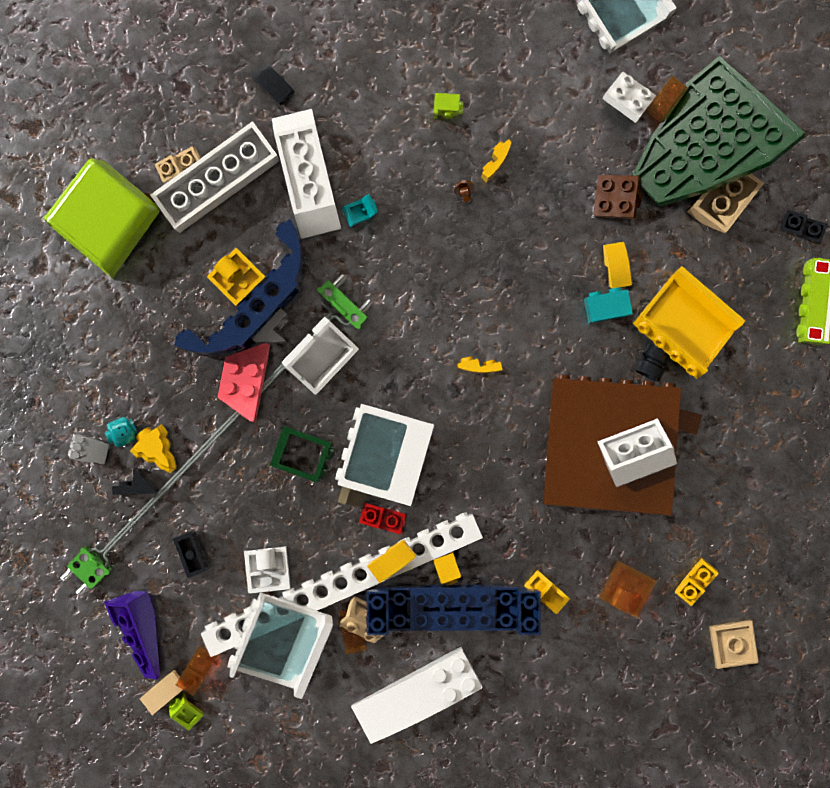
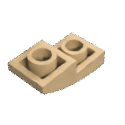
[155,146,201,183]
[140,670,187,715]

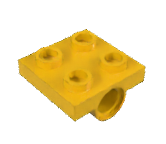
[207,248,266,307]

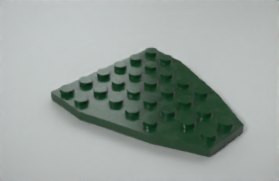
[632,56,805,206]

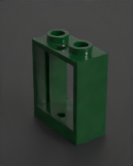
[269,426,335,482]

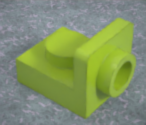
[168,692,204,730]

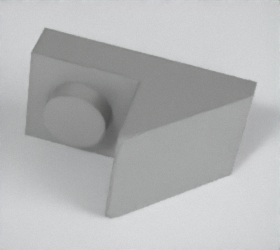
[253,308,289,343]

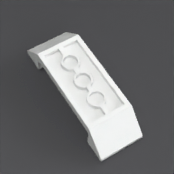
[272,109,341,239]

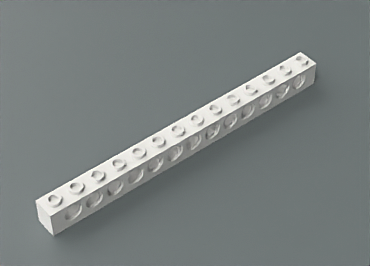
[201,512,483,657]

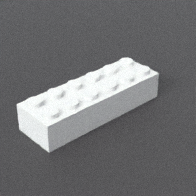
[150,121,280,233]

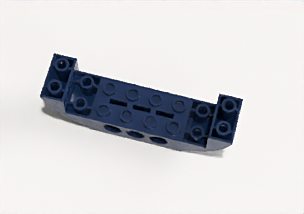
[174,219,305,355]
[367,585,541,635]

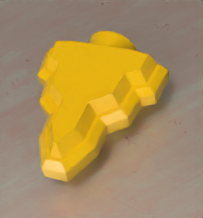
[130,424,177,473]

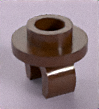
[454,180,475,203]

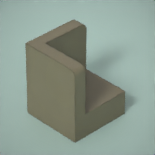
[338,486,367,508]

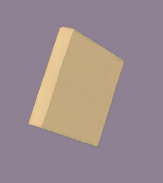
[709,620,759,669]

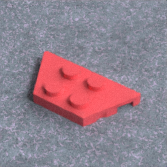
[218,343,271,423]

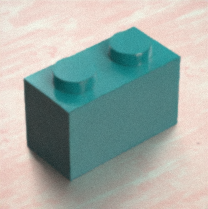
[584,287,633,324]

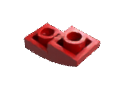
[359,503,408,534]

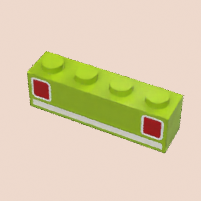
[796,258,830,345]

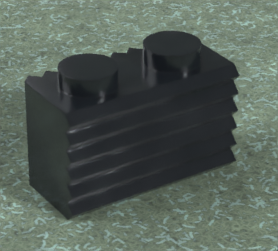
[173,530,211,578]

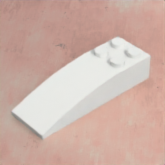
[351,646,483,744]

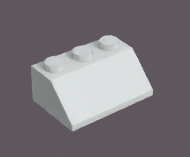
[598,419,677,487]

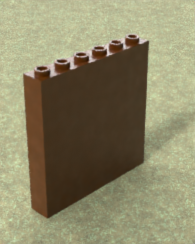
[543,375,681,515]

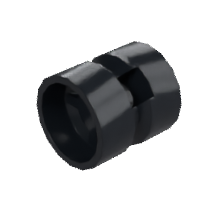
[634,343,671,382]

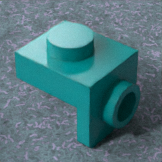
[341,194,378,227]

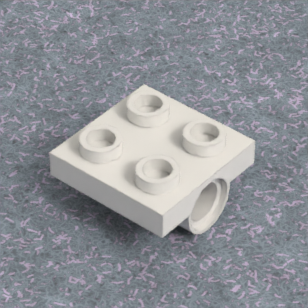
[602,72,656,123]
[244,546,291,593]

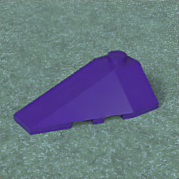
[104,591,160,680]

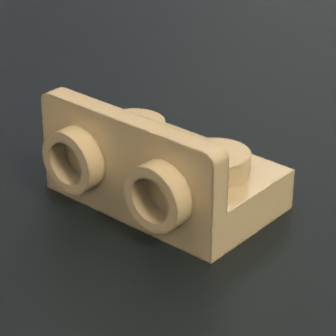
[340,596,384,643]

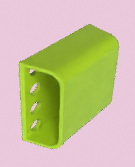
[43,159,160,279]

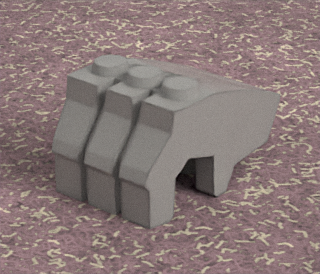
[68,434,109,464]

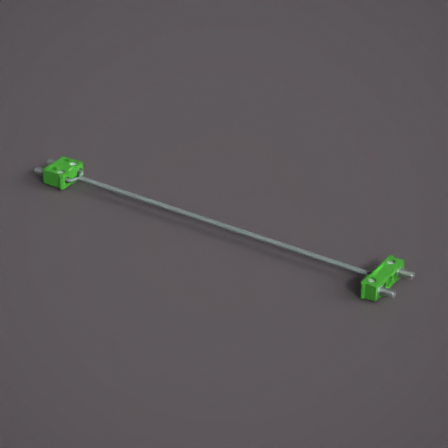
[61,274,373,596]

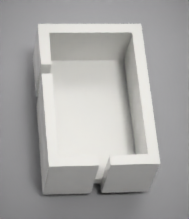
[281,317,359,395]

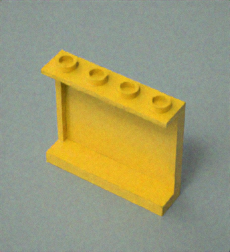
[633,266,745,379]

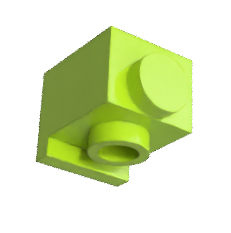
[433,93,464,119]

